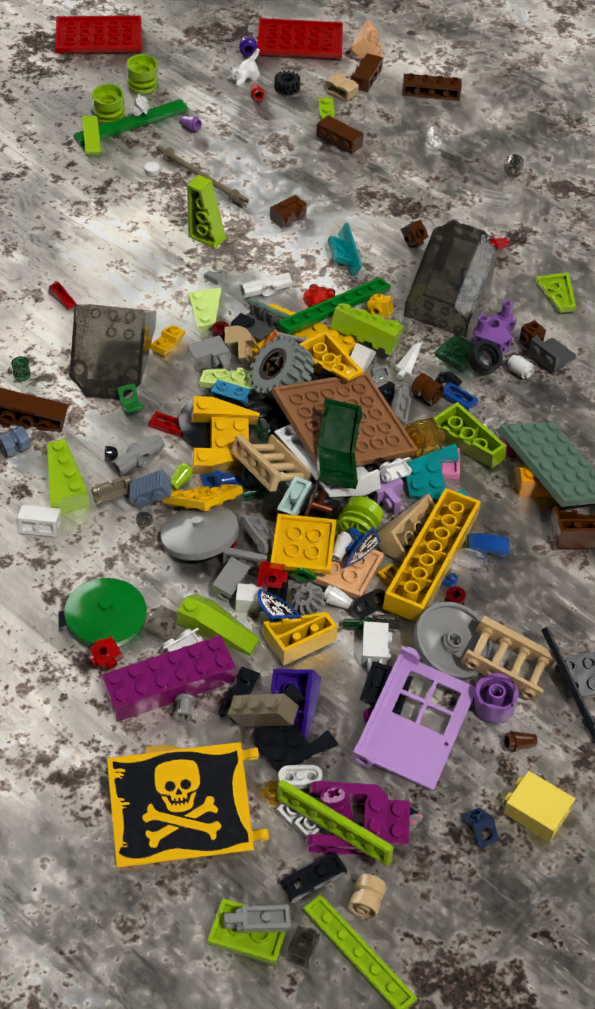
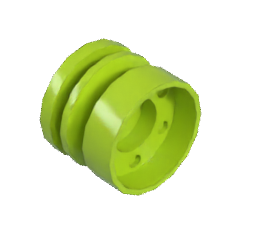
[127,54,158,94]
[92,84,125,124]
[335,496,384,538]

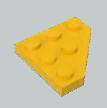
[162,484,243,511]

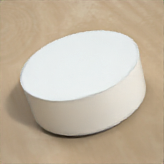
[144,162,160,176]

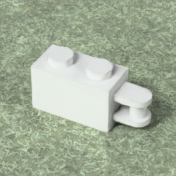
[361,622,392,676]

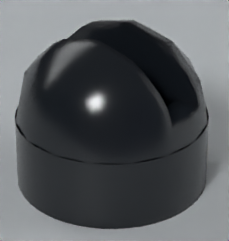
[104,446,118,461]

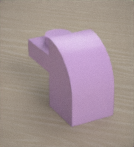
[374,476,403,516]

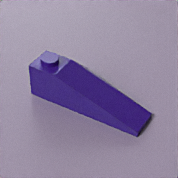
[271,669,321,740]

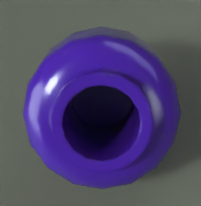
[239,36,258,57]

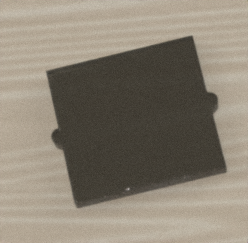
[142,605,185,642]

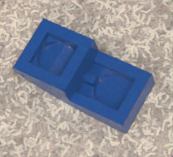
[467,533,509,558]

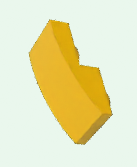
[150,325,186,356]

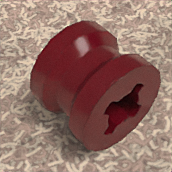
[212,321,229,342]
[444,586,466,605]

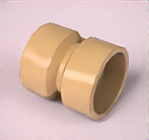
[348,874,387,919]

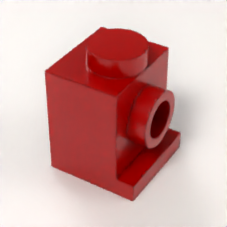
[257,561,288,589]

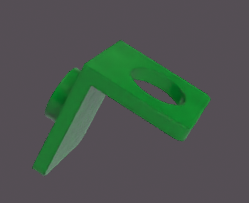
[117,383,144,413]
[288,567,317,584]

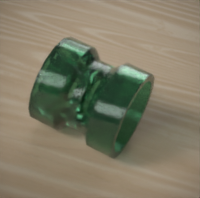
[11,356,31,382]

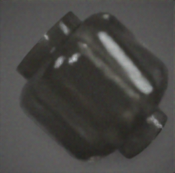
[504,154,524,178]

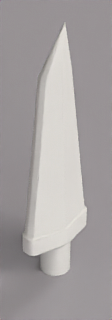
[394,342,422,380]

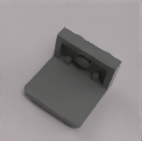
[528,336,576,373]

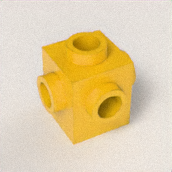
[366,294,394,318]

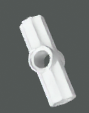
[240,272,292,298]

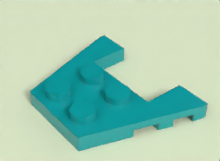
[405,444,467,502]

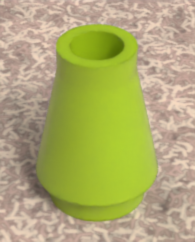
[171,463,194,491]

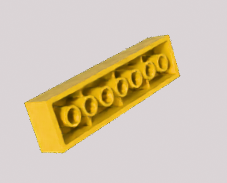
[383,488,481,622]

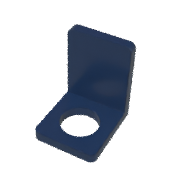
[461,808,499,848]

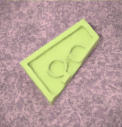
[188,288,221,331]
[200,368,254,395]

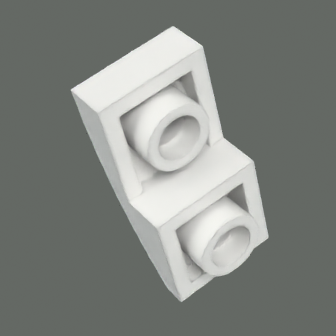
[275,803,323,838]

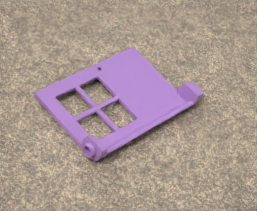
[352,646,476,791]

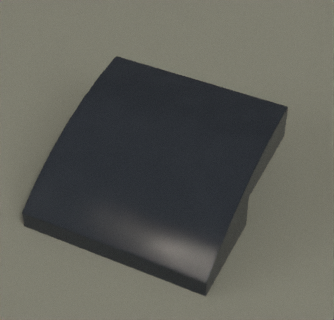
[360,661,413,716]

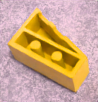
[263,612,338,666]

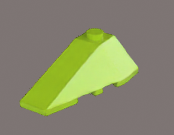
[177,594,259,656]

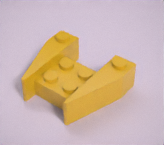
[191,396,261,474]

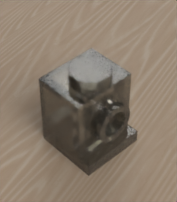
[286,925,320,969]

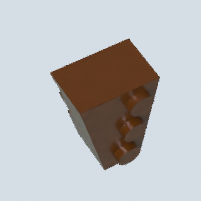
[550,506,595,549]

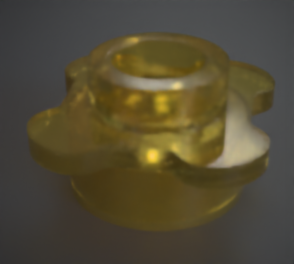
[260,780,279,805]

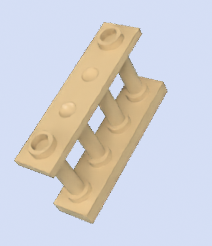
[231,435,313,491]
[461,615,555,702]

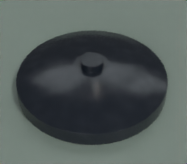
[179,394,252,448]

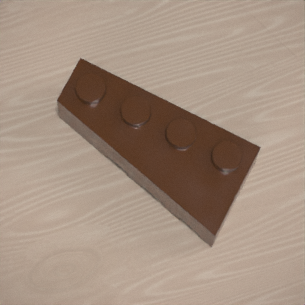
[0,388,68,432]

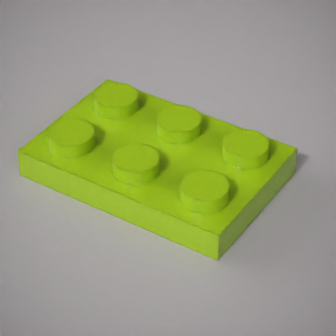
[207,898,287,965]

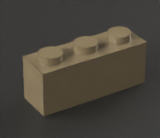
[228,693,299,727]

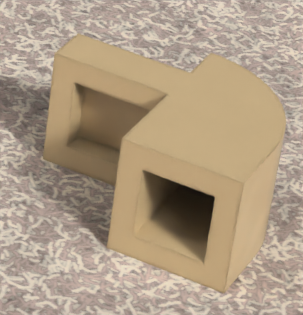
[225,326,257,364]

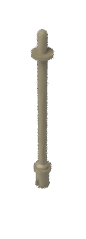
[156,145,249,207]

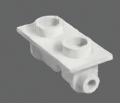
[132,93,149,116]
[379,457,412,483]
[159,628,203,654]

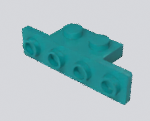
[327,223,362,277]

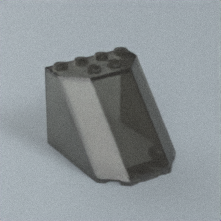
[404,220,498,338]
[69,304,157,400]

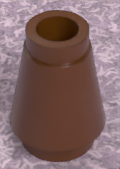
[504,731,538,753]

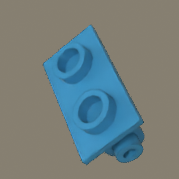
[211,379,251,405]

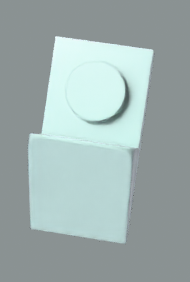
[277,476,314,515]

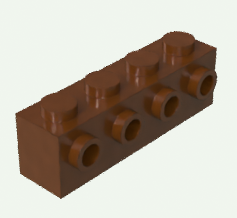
[402,73,462,101]

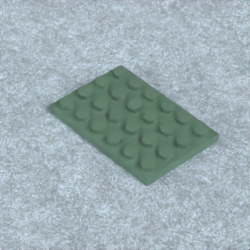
[498,422,595,507]

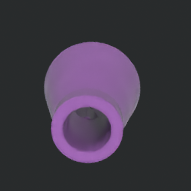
[179,116,202,132]

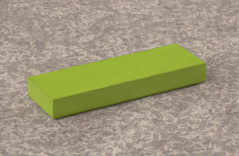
[82,116,101,156]

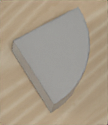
[204,270,227,285]

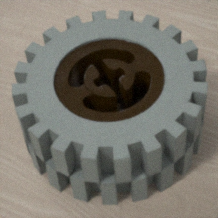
[249,336,314,405]

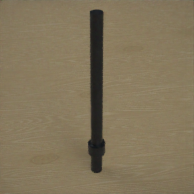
[541,627,595,743]

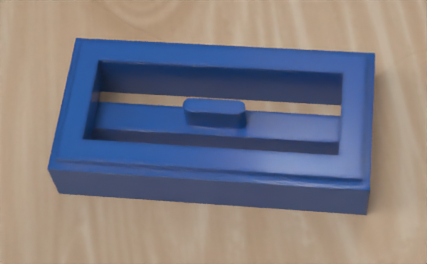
[442,382,479,412]

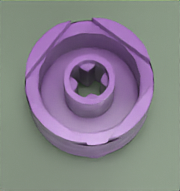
[473,673,519,723]

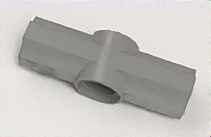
[111,434,165,476]

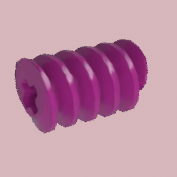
[320,787,354,835]

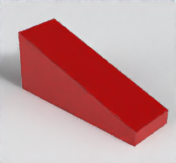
[48,281,77,310]

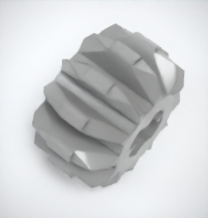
[291,582,326,616]

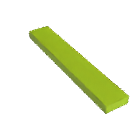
[277,780,394,867]
[302,894,418,1009]

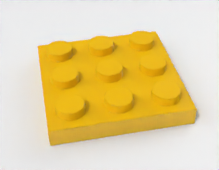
[271,514,336,575]

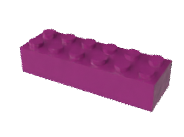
[101,635,236,722]

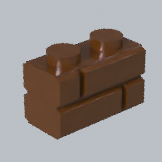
[270,195,307,228]

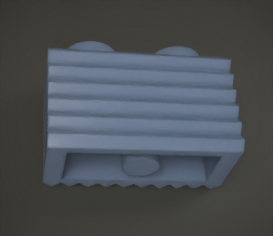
[129,469,172,508]

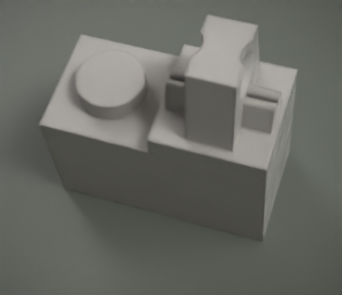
[187,335,230,371]

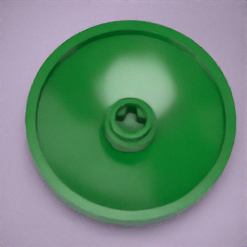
[64,578,147,647]

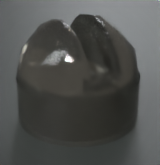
[136,512,153,527]

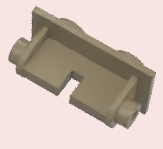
[91,476,130,504]

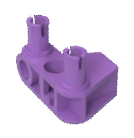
[471,300,516,354]

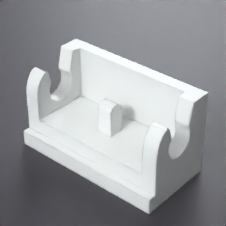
[17,505,61,537]

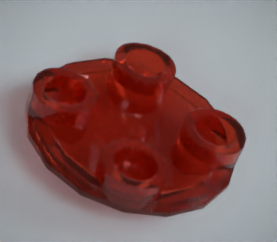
[303,284,335,307]

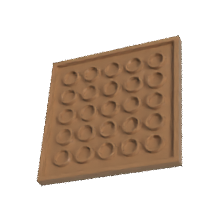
[272,372,418,467]

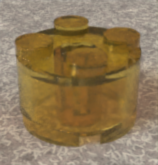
[405,417,445,458]

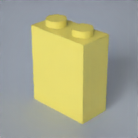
[503,771,576,842]

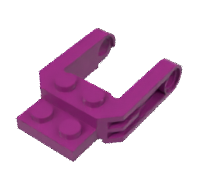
[306,781,410,857]

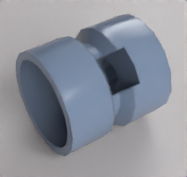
[0,426,31,458]

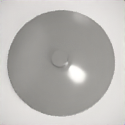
[161,505,239,560]
[414,602,493,681]

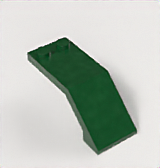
[316,398,362,489]

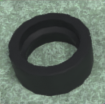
[467,340,503,375]

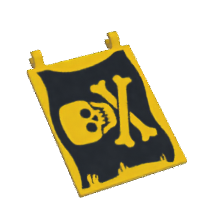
[107,742,269,868]

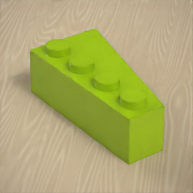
[187,175,226,249]
[330,303,404,356]
[429,402,507,469]
[47,438,89,515]

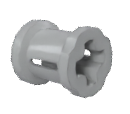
[173,694,194,722]

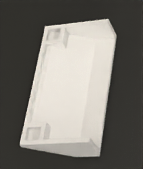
[274,424,381,497]

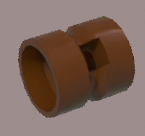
[411,373,445,405]

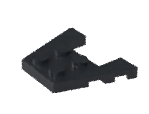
[253,682,341,772]

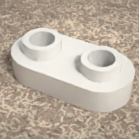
[278,765,323,789]

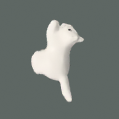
[228,48,260,87]

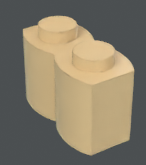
[324,73,359,102]

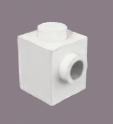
[236,583,262,614]

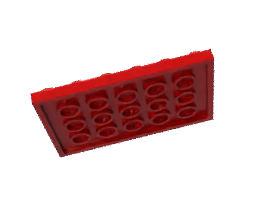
[55,15,142,54]
[257,18,343,59]

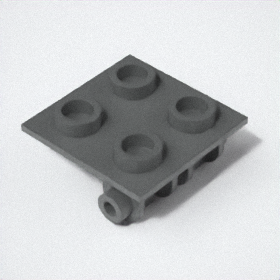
[244,302,280,341]
[555,652,595,699]

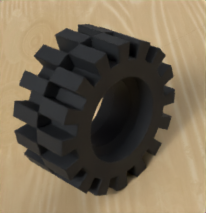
[274,70,301,96]

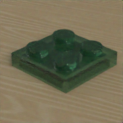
[435,334,484,373]

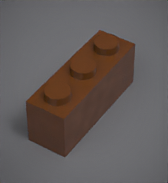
[351,53,383,93]
[316,115,364,154]

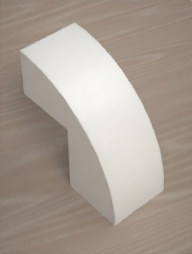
[350,343,376,372]

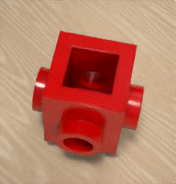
[89,636,125,671]

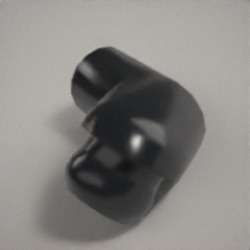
[435,371,463,387]

